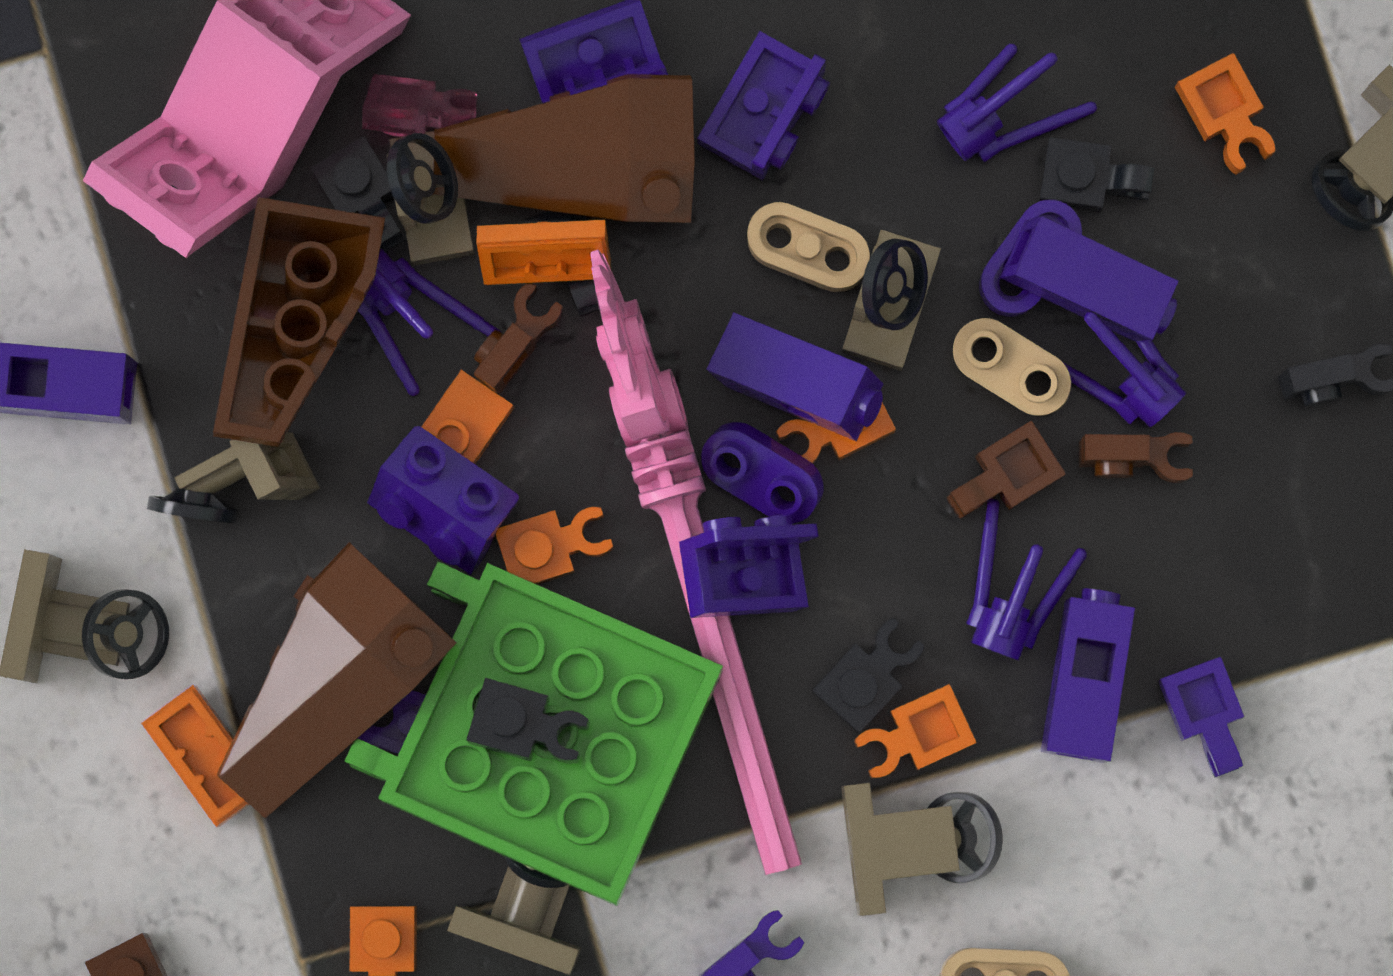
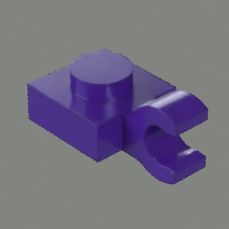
[1158,657,1245,778]
[699,910,804,976]

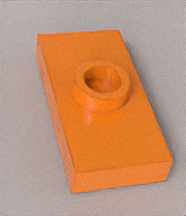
[476,220,611,285]
[421,370,515,464]
[141,685,249,827]

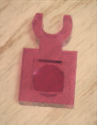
[362,74,478,137]

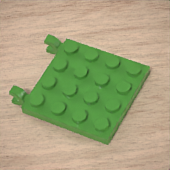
[345,562,723,906]

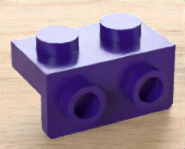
[519,0,668,103]
[697,31,830,180]
[367,426,519,575]
[679,515,819,618]

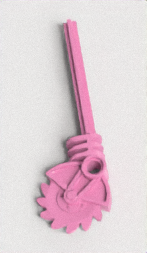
[590,250,802,875]

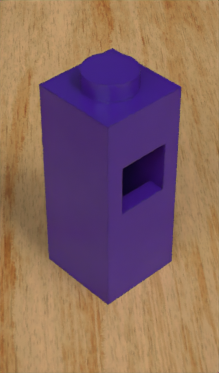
[1000,216,1178,341]
[706,312,884,441]
[0,343,138,425]
[1041,588,1135,763]

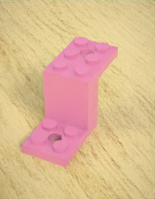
[83,0,411,258]

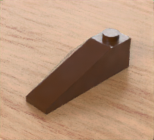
[433,74,695,223]
[213,197,385,447]
[217,542,456,818]

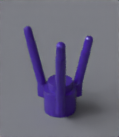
[937,44,1097,163]
[358,249,502,396]
[1062,312,1186,428]
[966,499,1087,661]

